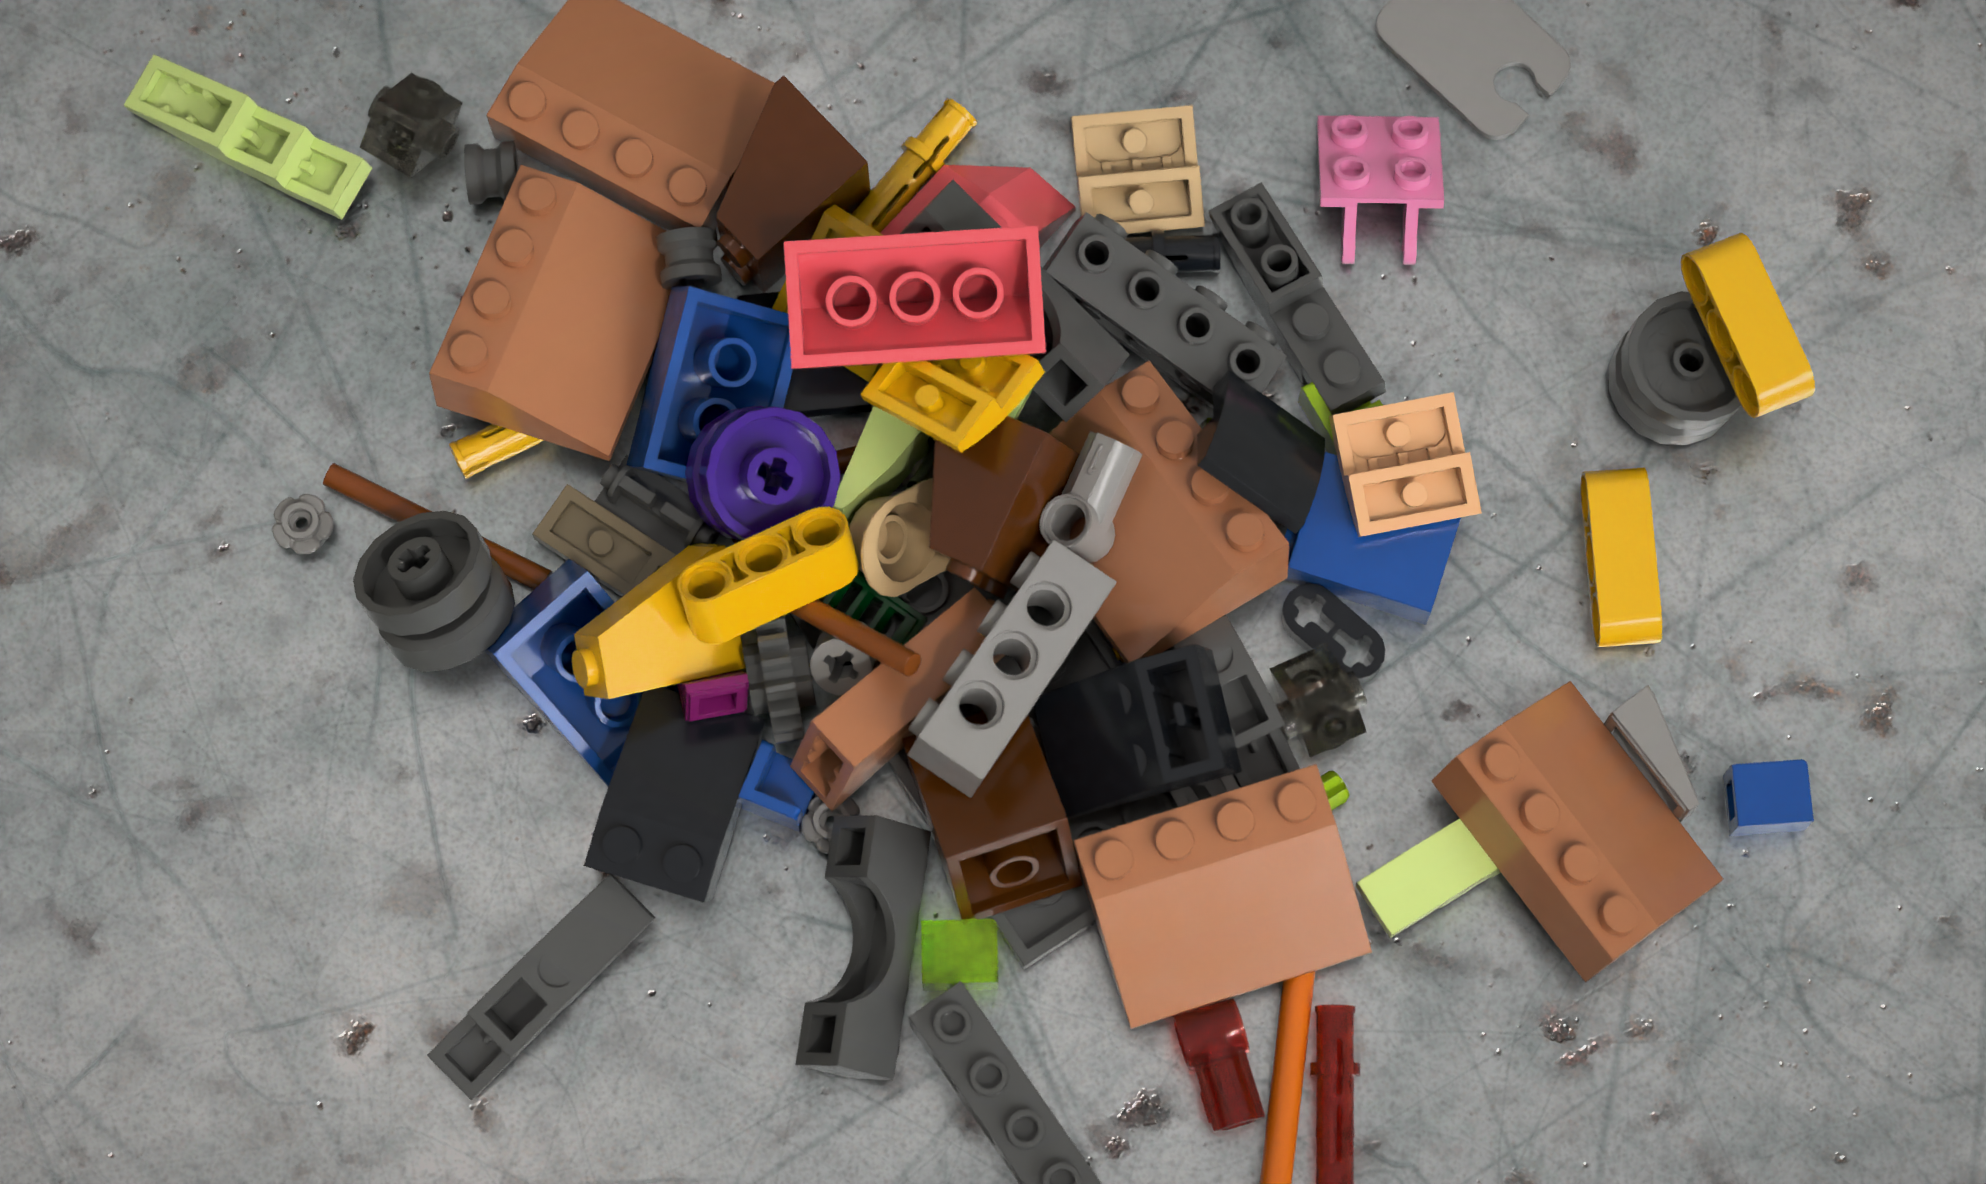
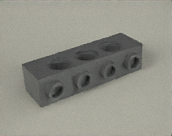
[908,981,1101,1184]

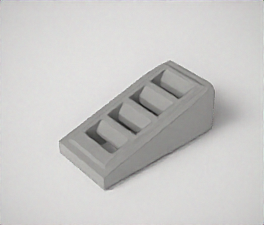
[1604,685,1699,822]

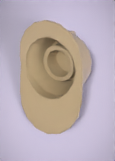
[849,478,950,597]

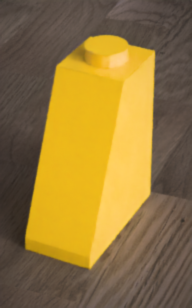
[572,543,746,699]

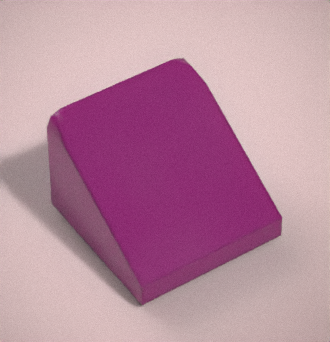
[677,670,749,722]

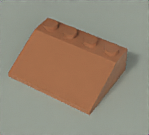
[486,0,774,230]
[429,165,671,461]
[1048,360,1289,663]
[1431,681,1724,983]
[1073,764,1372,1029]

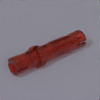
[1310,1005,1360,1184]

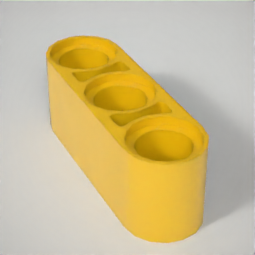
[1681,232,1815,418]
[1581,467,1662,647]
[677,507,859,644]

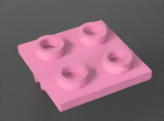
[1317,115,1444,265]

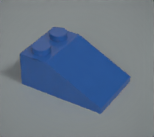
[485,559,679,787]

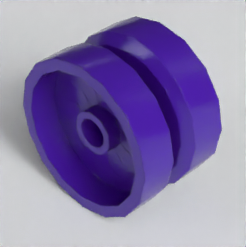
[685,406,841,541]

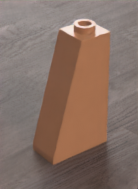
[790,587,1005,811]

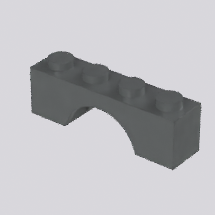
[900,180,1130,422]
[795,815,931,1080]

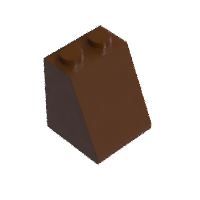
[716,75,870,293]
[929,416,1080,599]
[902,710,1082,925]

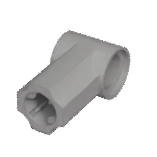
[1040,431,1143,563]

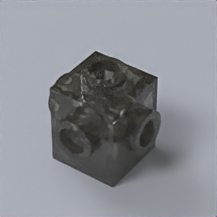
[359,72,463,178]
[1269,643,1367,757]

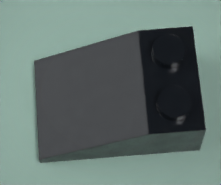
[584,687,767,903]

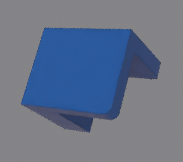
[738,740,815,832]
[1723,759,1814,836]

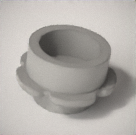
[272,494,333,554]
[801,796,860,854]

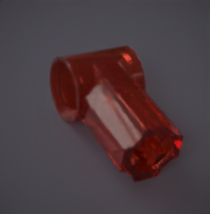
[1173,998,1265,1134]

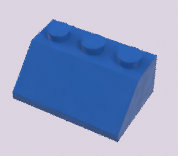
[626,286,793,482]

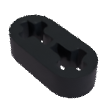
[1281,583,1385,684]

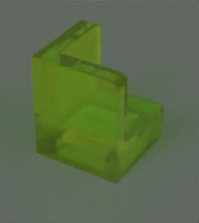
[921,919,998,991]

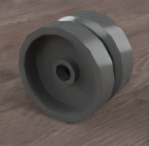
[1609,291,1742,445]
[353,511,515,672]

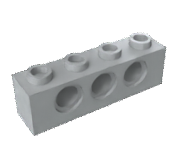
[908,540,1117,798]

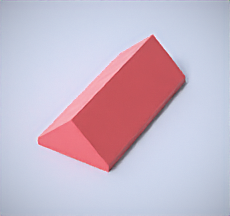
[784,225,1046,369]

